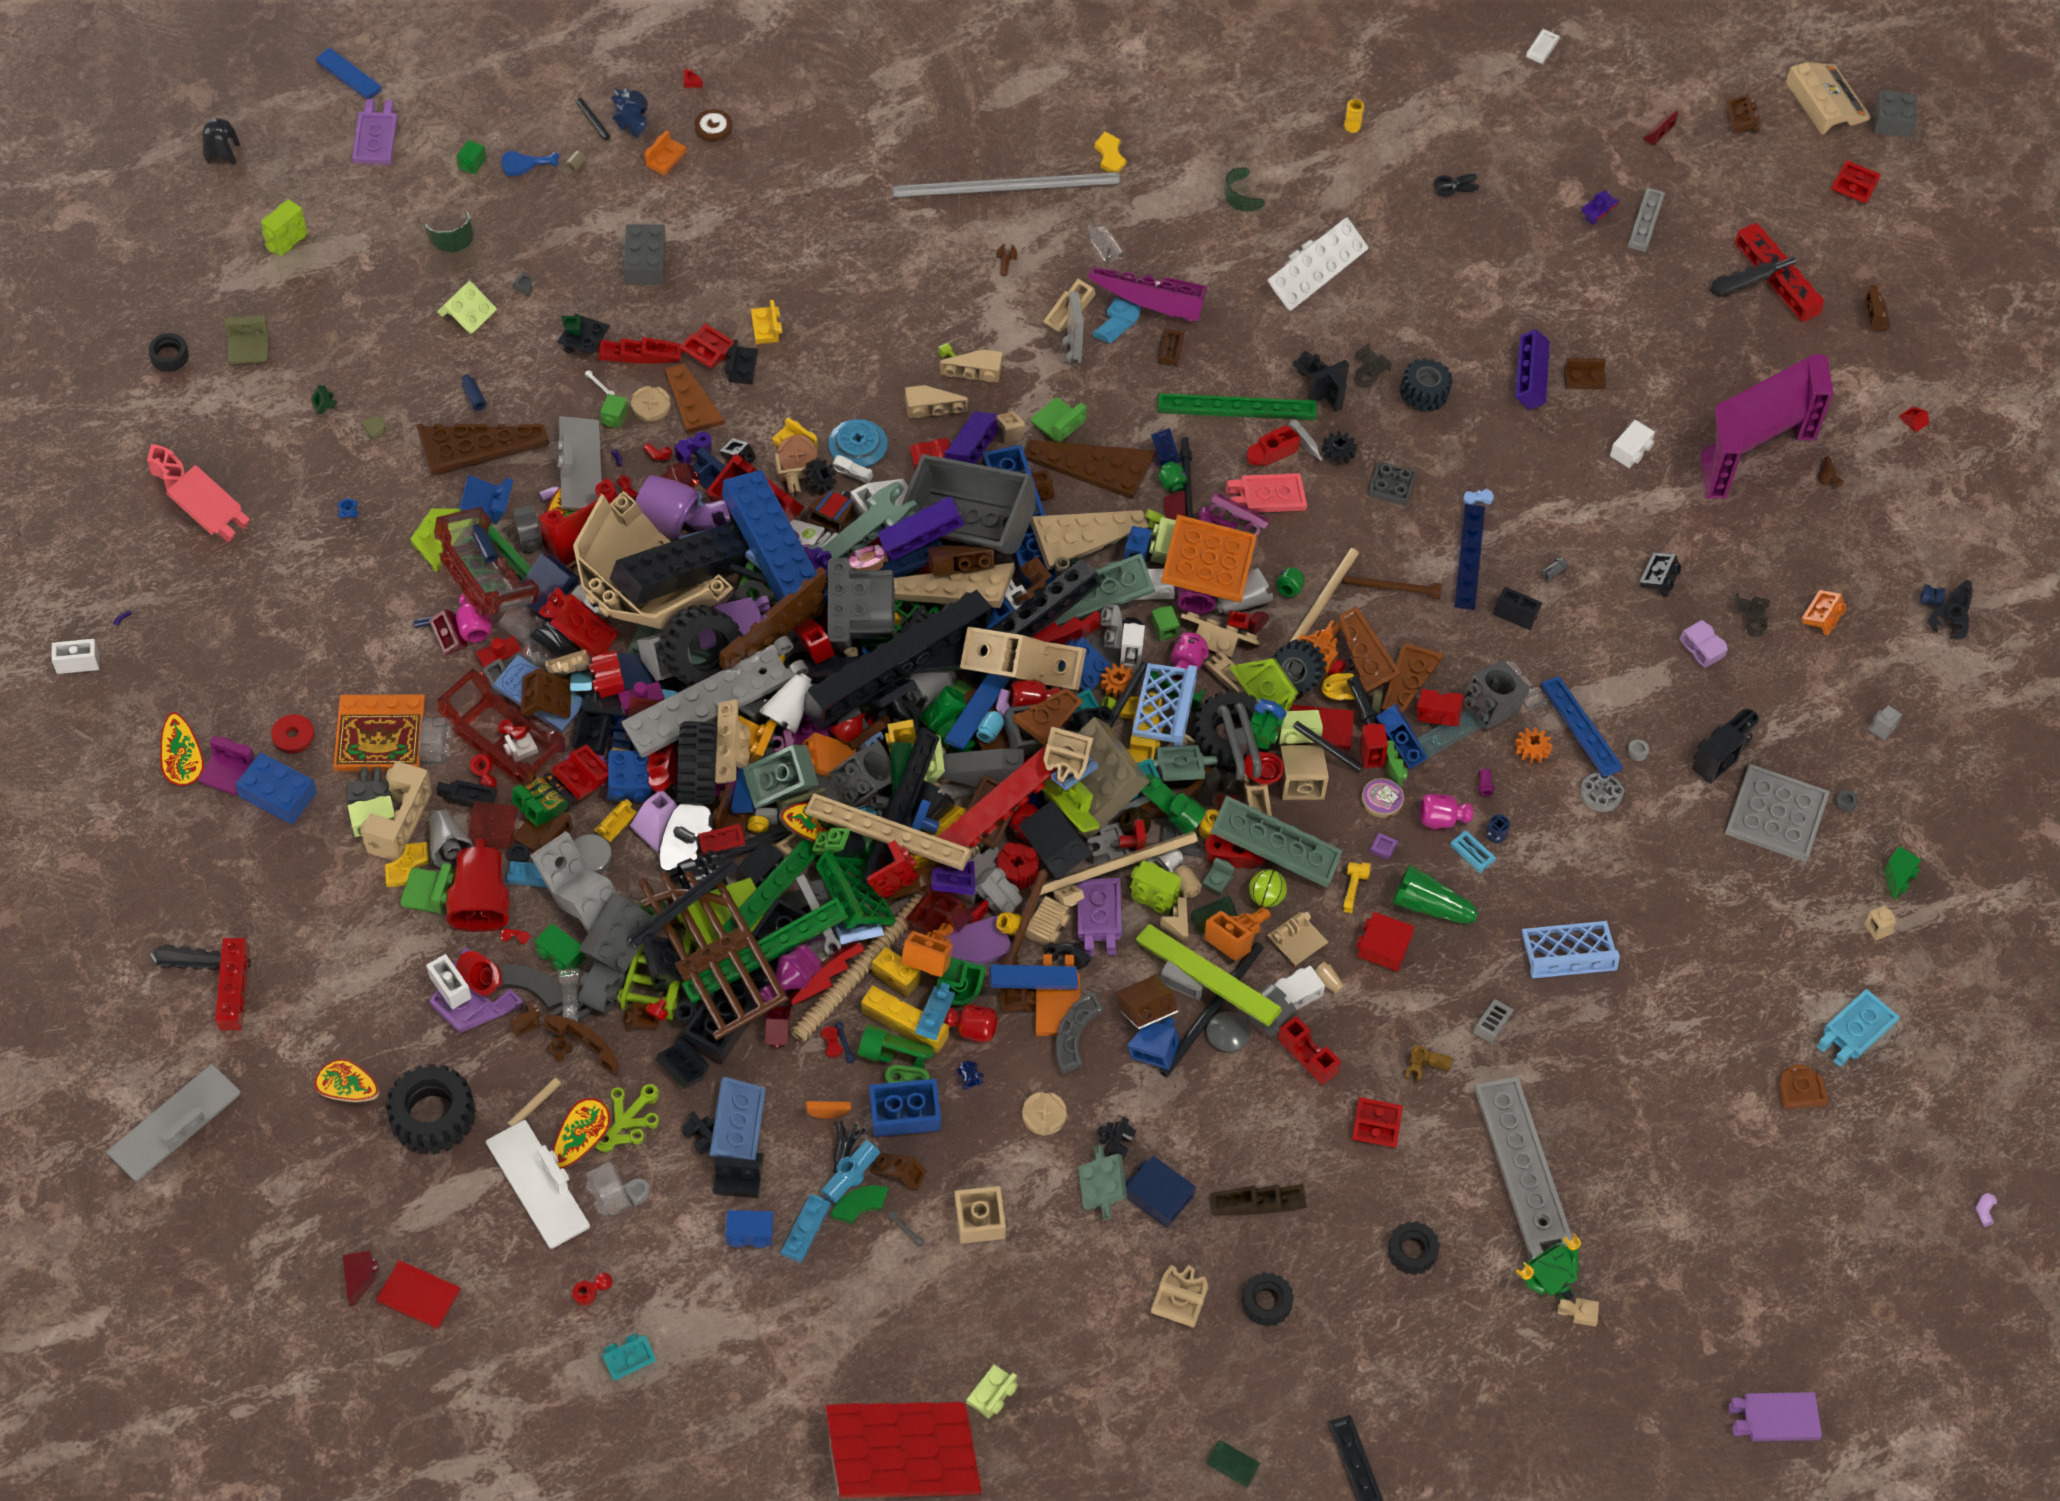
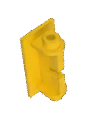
[594,799,638,843]

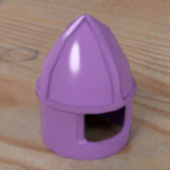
[689,499,731,532]

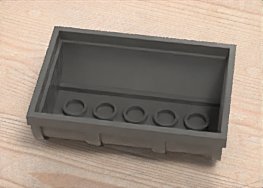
[902,454,1036,554]

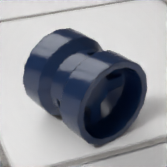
[1920,584,1945,608]
[1486,814,1510,843]

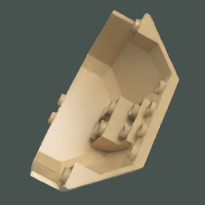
[573,491,733,630]

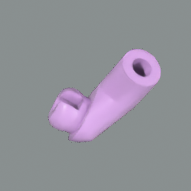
[539,487,559,502]
[996,689,1011,717]
[1976,1193,1997,1227]

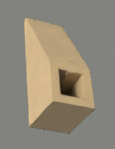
[940,349,1003,383]
[905,385,968,418]

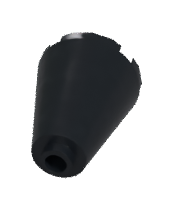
[906,781,956,833]

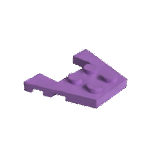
[430,947,524,1033]

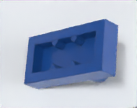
[910,799,940,834]

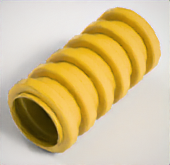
[1344,99,1364,133]

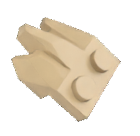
[545,649,592,677]
[1043,727,1093,783]
[1151,1265,1208,1328]

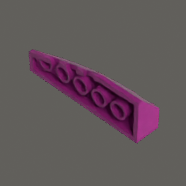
[1088,267,1208,321]

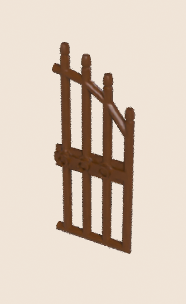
[639,871,789,1040]

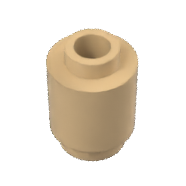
[1174,865,1202,898]

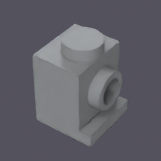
[1868,705,1902,741]

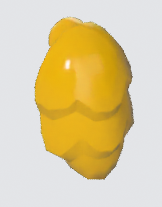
[1321,673,1355,701]

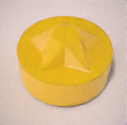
[747,816,769,833]

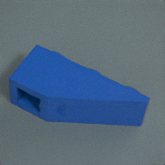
[1376,703,1428,769]

